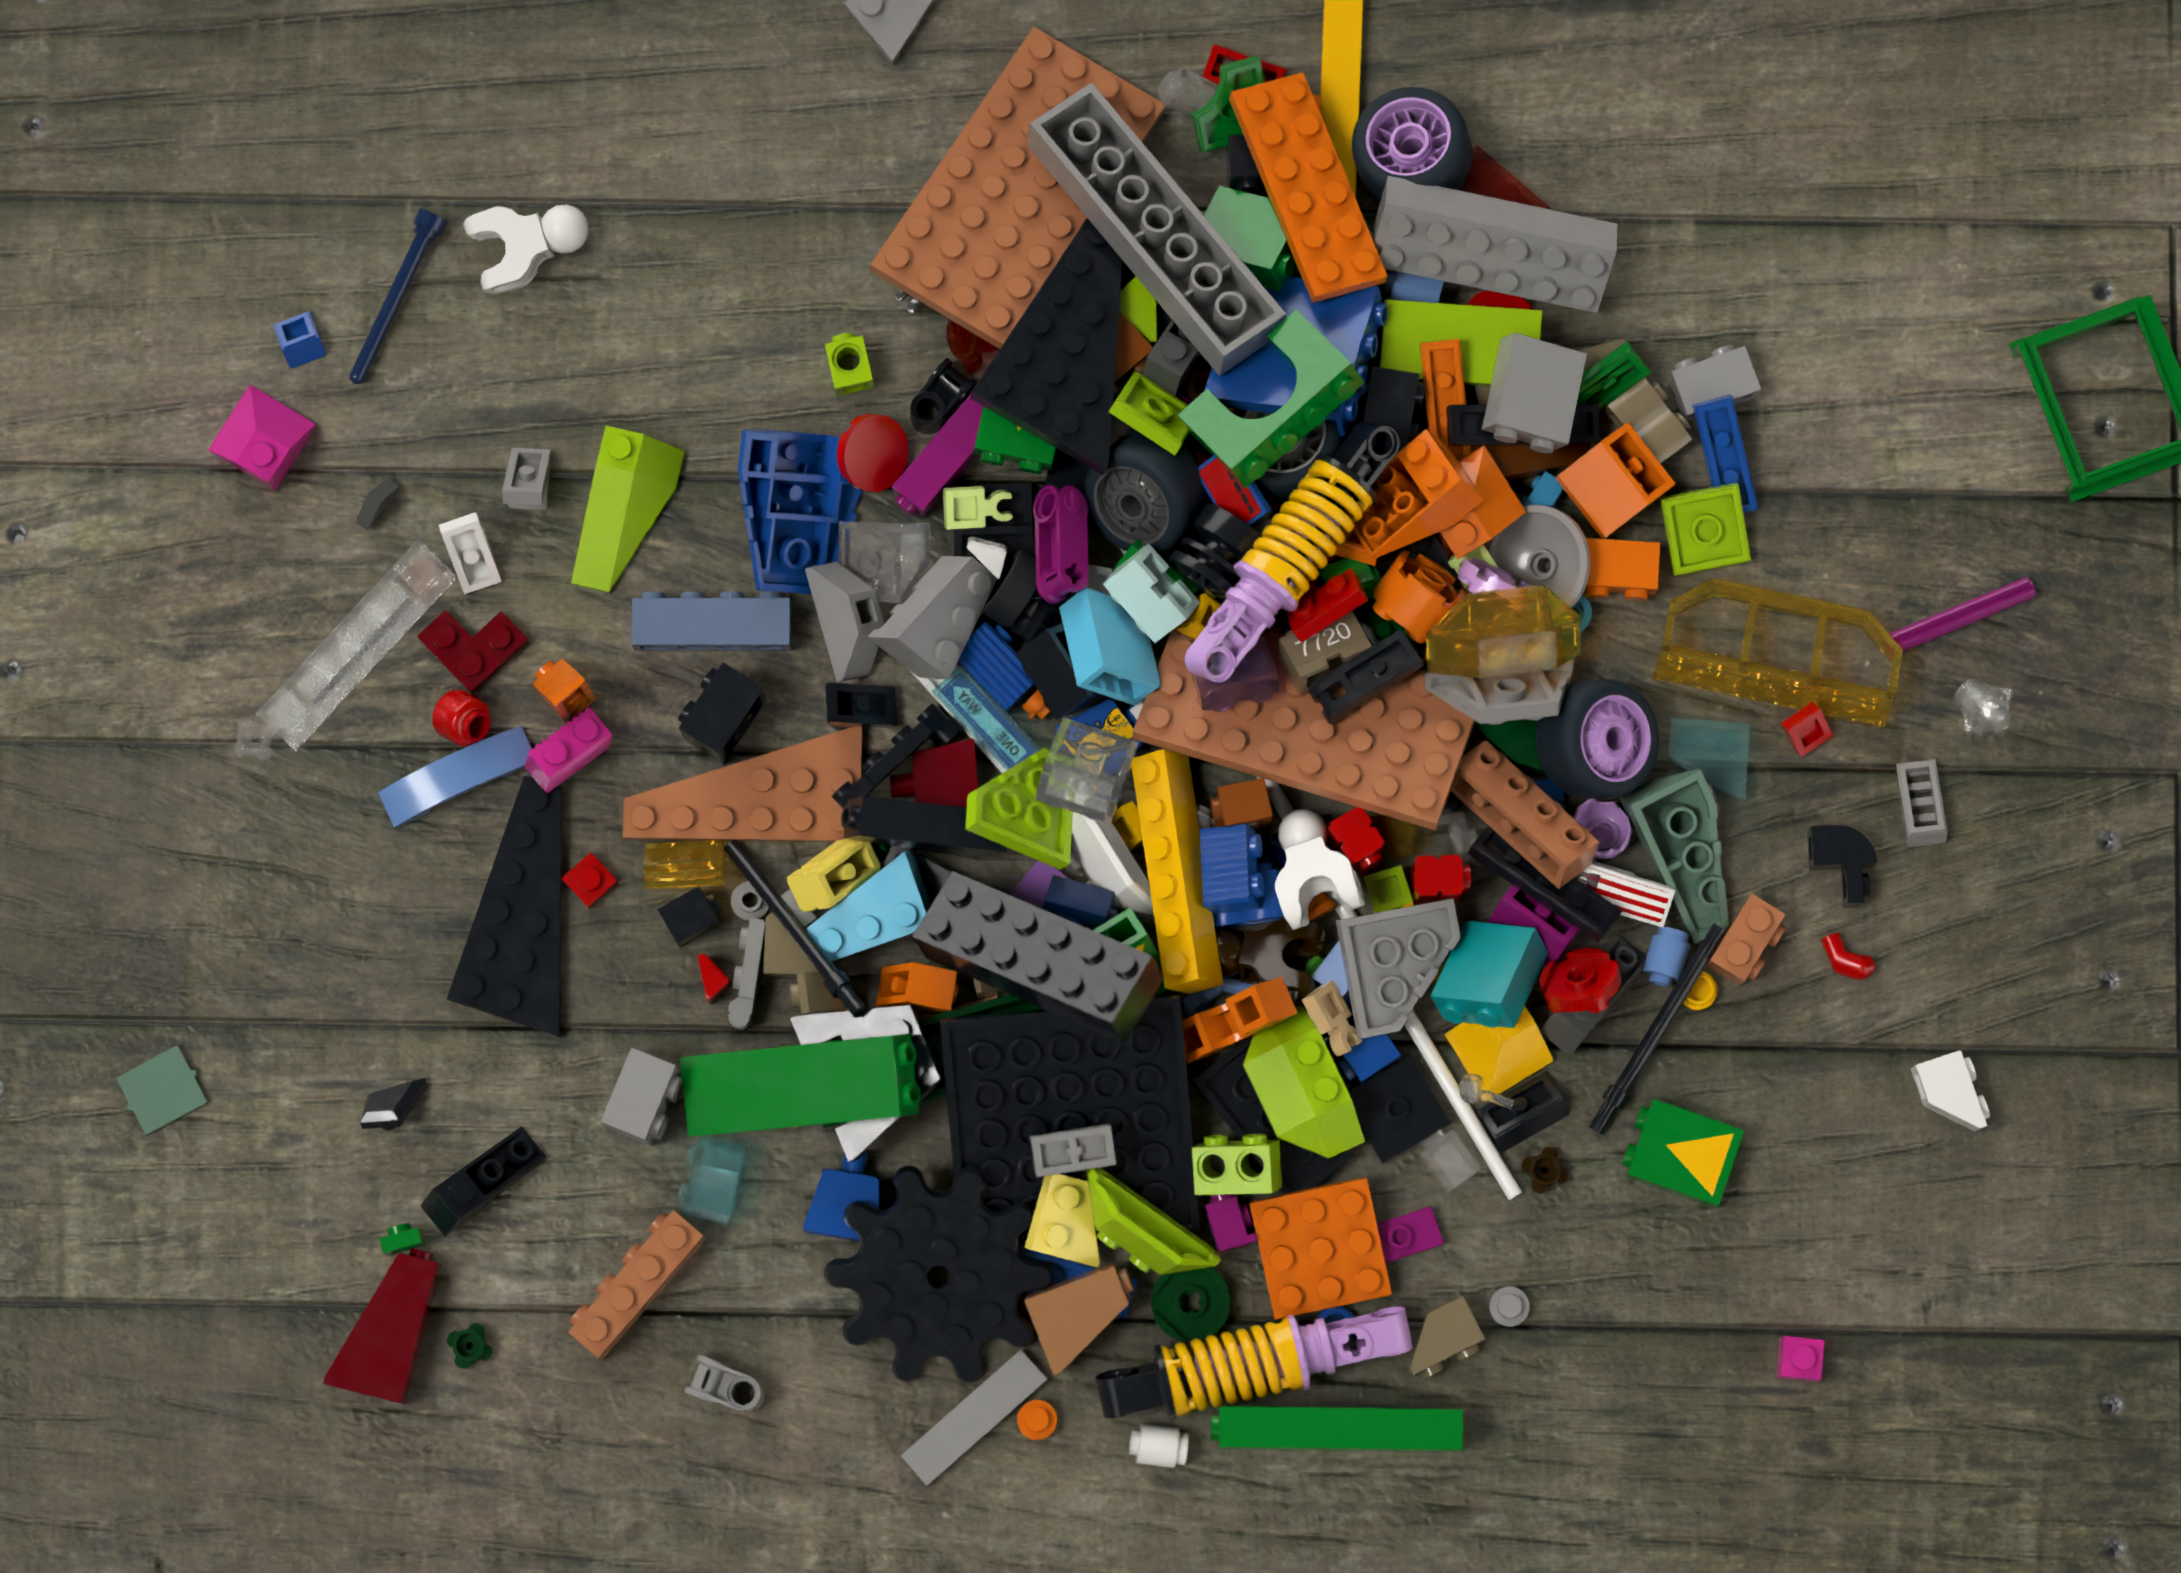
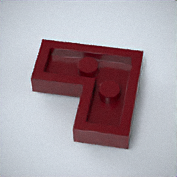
[417,610,529,695]

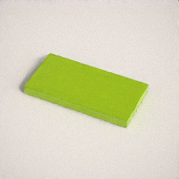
[1380,299,1542,387]

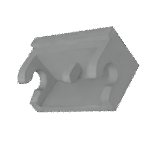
[1029,1124,1116,1177]

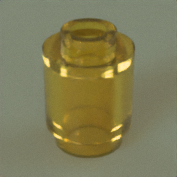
[1378,813,1421,858]

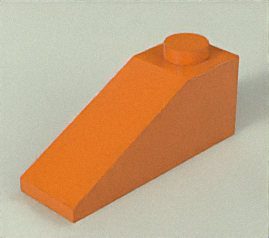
[532,658,596,724]

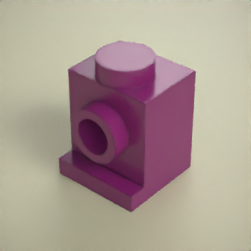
[1205,1194,1257,1254]

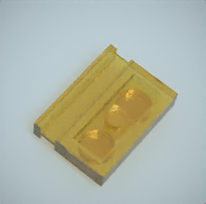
[643,840,725,890]

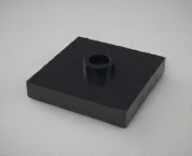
[1348,1055,1451,1164]

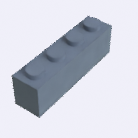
[631,591,792,651]

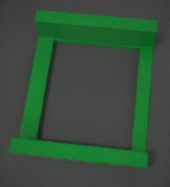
[2009,294,2181,503]

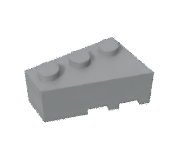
[868,556,997,679]

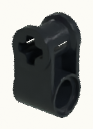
[910,358,978,435]

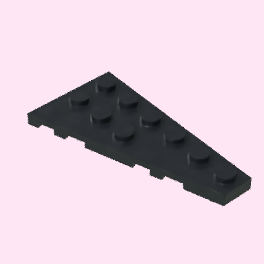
[447,775,563,1038]

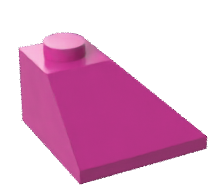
[208,385,317,491]

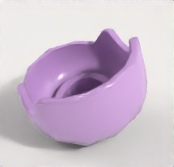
[1573,799,1632,859]

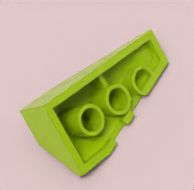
[571,425,686,593]

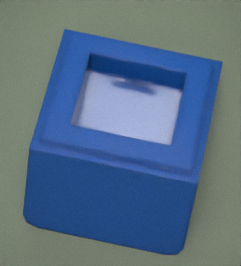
[273,311,326,368]

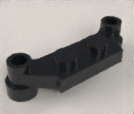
[831,703,963,809]

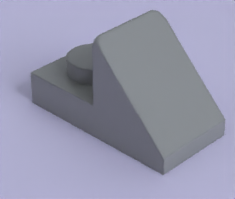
[502,448,551,510]

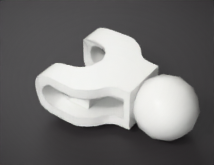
[463,205,589,295]
[1275,809,1365,930]

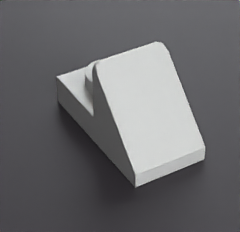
[439,512,502,595]

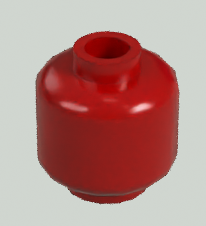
[432,690,491,747]

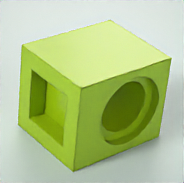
[824,333,875,397]

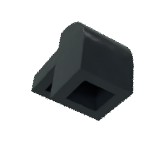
[1807,825,1877,908]

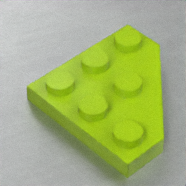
[965,747,1075,870]

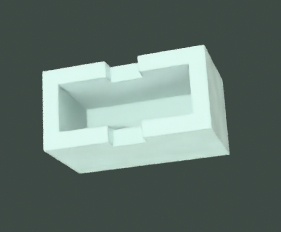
[1103,543,1200,643]

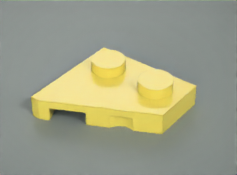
[1025,1174,1100,1268]

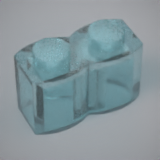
[677,1136,749,1227]

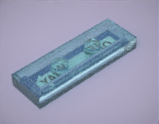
[932,665,1041,771]

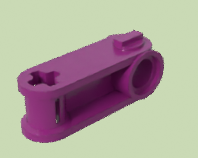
[1033,485,1089,604]

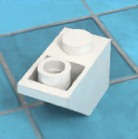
[1911,1050,1990,1132]

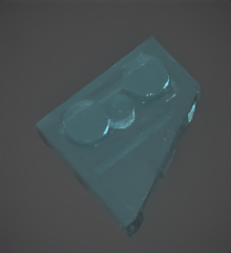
[1667,717,1750,801]

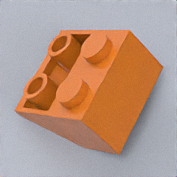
[1555,422,1676,539]

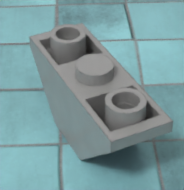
[805,562,884,683]

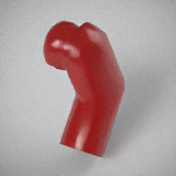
[1821,932,1875,980]

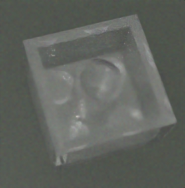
[1035,717,1139,824]

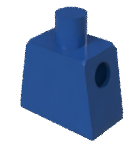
[803,1152,881,1242]

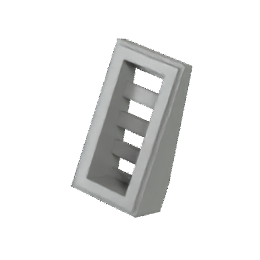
[1896,759,1948,847]

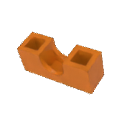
[1182,977,1298,1064]

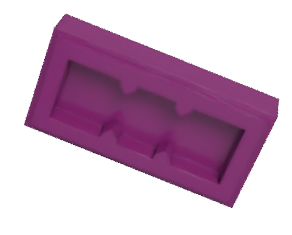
[1377,1206,1444,1264]

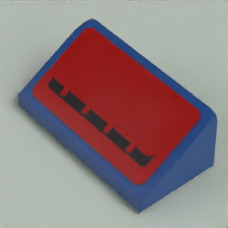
[1198,456,1272,529]

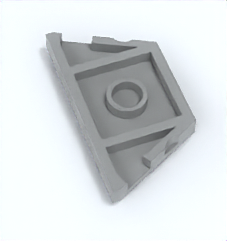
[1424,657,1574,725]

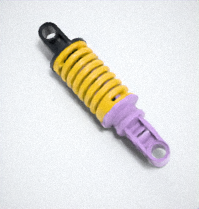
[1185,422,1399,682]
[1095,1306,1413,1420]

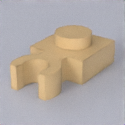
[1302,980,1362,1056]

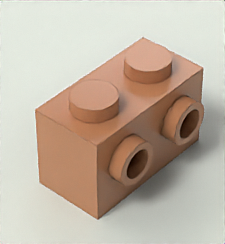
[1706,893,1786,987]

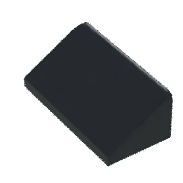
[1477,1072,1569,1152]

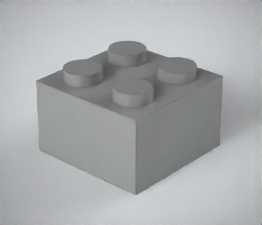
[600,1047,683,1146]

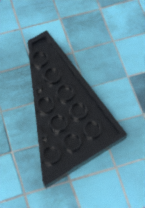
[970,218,1123,475]

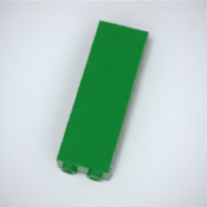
[680,1033,920,1137]
[1210,1406,1463,1453]

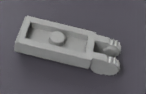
[728,918,765,1031]

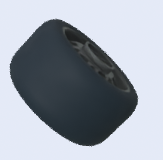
[1084,431,1208,554]

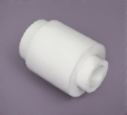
[1129,1423,1189,1468]

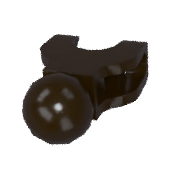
[1215,918,1326,1006]

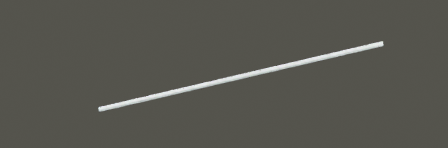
[1088,467,1522,1200]

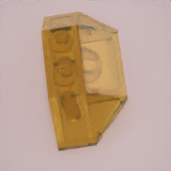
[1426,584,1581,678]

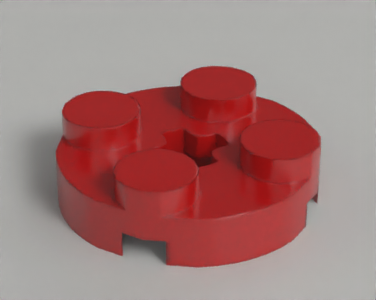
[1540,948,1622,1013]

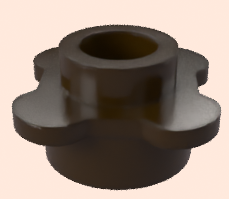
[1521,1147,1568,1194]

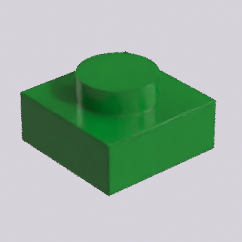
[379,1223,426,1256]

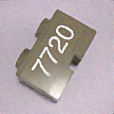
[1278,611,1372,695]

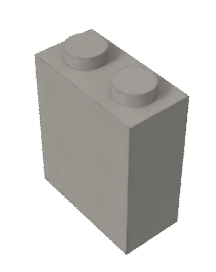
[1482,333,1587,453]

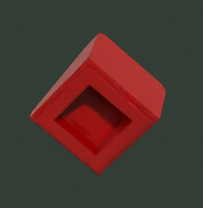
[698,953,731,1005]

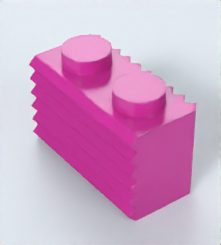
[525,708,613,793]

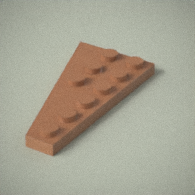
[623,726,863,843]

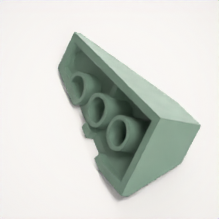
[1619,769,1729,944]

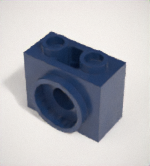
[1042,875,1118,930]

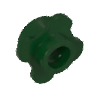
[447,1323,493,1369]

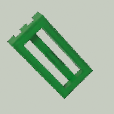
[1577,341,1651,410]

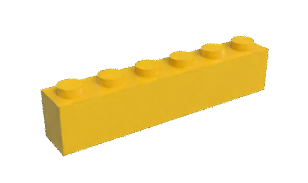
[1130,749,1223,994]

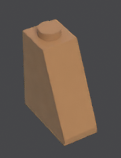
[1024,1261,1134,1375]

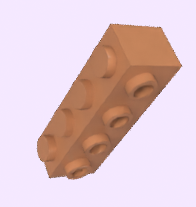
[1450,740,1599,889]
[568,1210,706,1360]

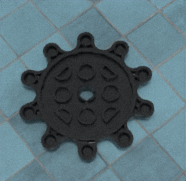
[824,1165,1054,1383]

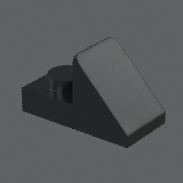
[825,683,897,730]

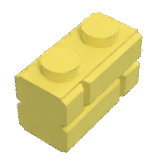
[787,839,881,912]

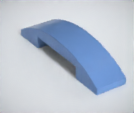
[378,726,532,829]

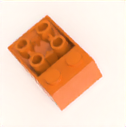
[1353,429,1484,559]

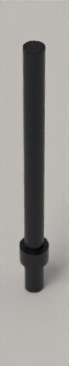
[724,840,867,1018]
[1589,923,1727,1135]

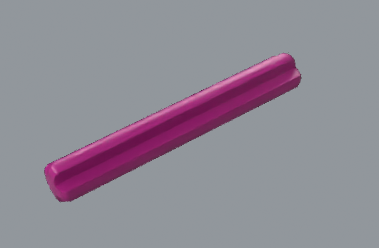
[1887,577,2036,654]

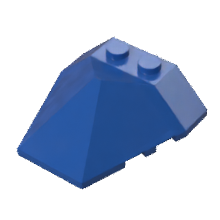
[737,428,867,594]

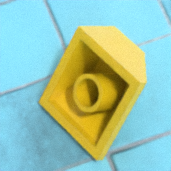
[1444,1005,1554,1102]

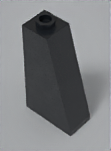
[841,796,1007,858]

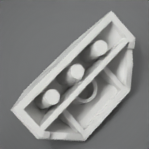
[1070,779,1155,920]

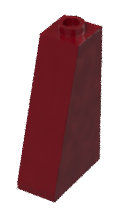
[323,1248,442,1405]

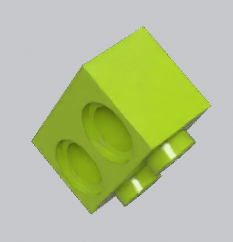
[1192,1134,1282,1195]

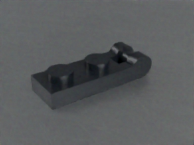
[1308,629,1424,724]

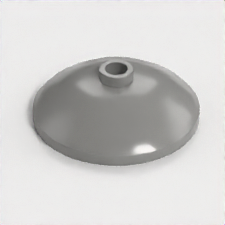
[1484,505,1591,623]

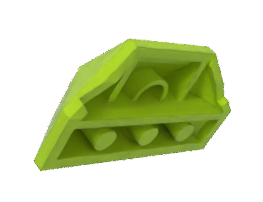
[1243,1006,1365,1159]
[1086,1167,1221,1275]

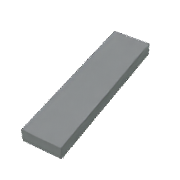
[901,1350,1047,1486]

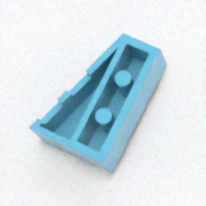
[806,850,931,962]

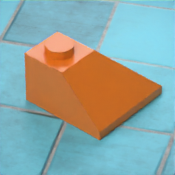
[1440,445,1526,560]

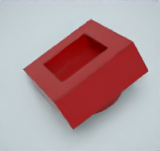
[1781,702,1833,758]
[561,852,619,909]

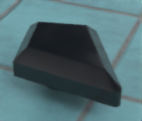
[360,1078,428,1131]

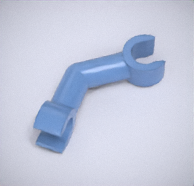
[1182,978,1253,1017]

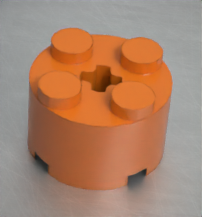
[1373,550,1466,644]

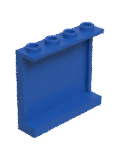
[1204,277,1388,436]

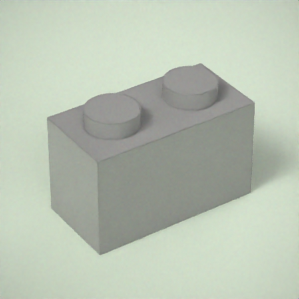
[1668,344,1761,422]

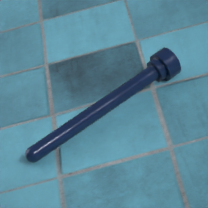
[349,208,448,384]

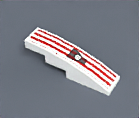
[1574,858,1675,928]

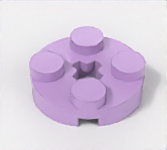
[1458,557,1536,614]

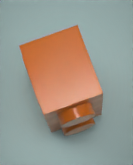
[1584,538,1660,601]
[876,962,958,1015]

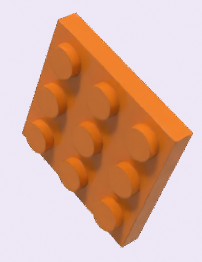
[1249,1176,1392,1320]

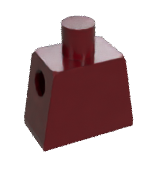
[890,739,978,808]

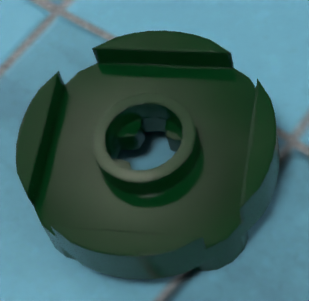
[1151,1267,1231,1343]

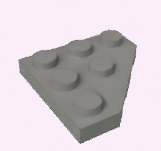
[1336,898,1461,1039]

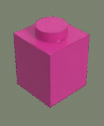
[1776,1336,1824,1382]

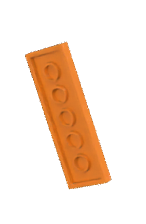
[1229,72,1388,303]

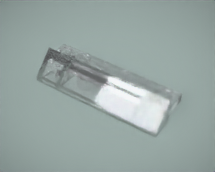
[256,539,457,751]

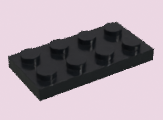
[1193,1036,1355,1194]

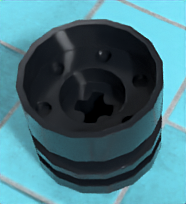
[1168,503,1262,601]

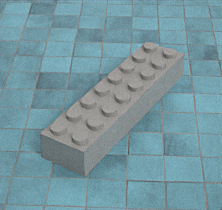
[1027,83,1286,376]

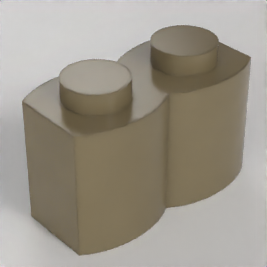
[1604,378,1692,465]

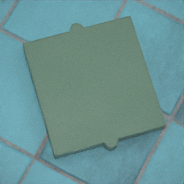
[116,1045,209,1136]

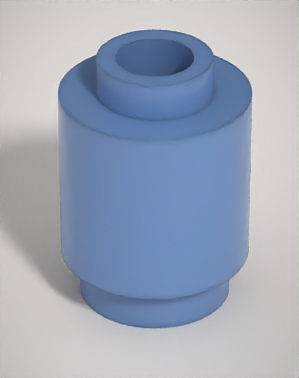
[1643,927,1691,988]

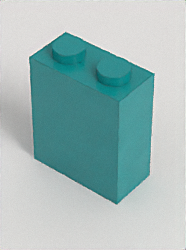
[1431,921,1548,1028]

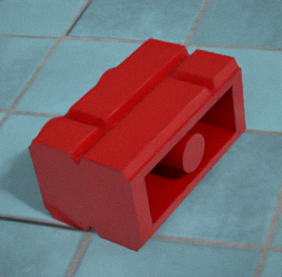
[1327,807,1384,875]
[1411,855,1471,905]

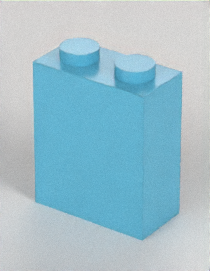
[1059,587,1161,706]

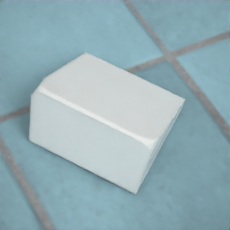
[967,536,1007,579]

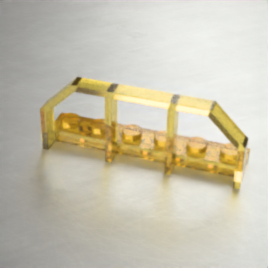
[1653,578,1903,728]

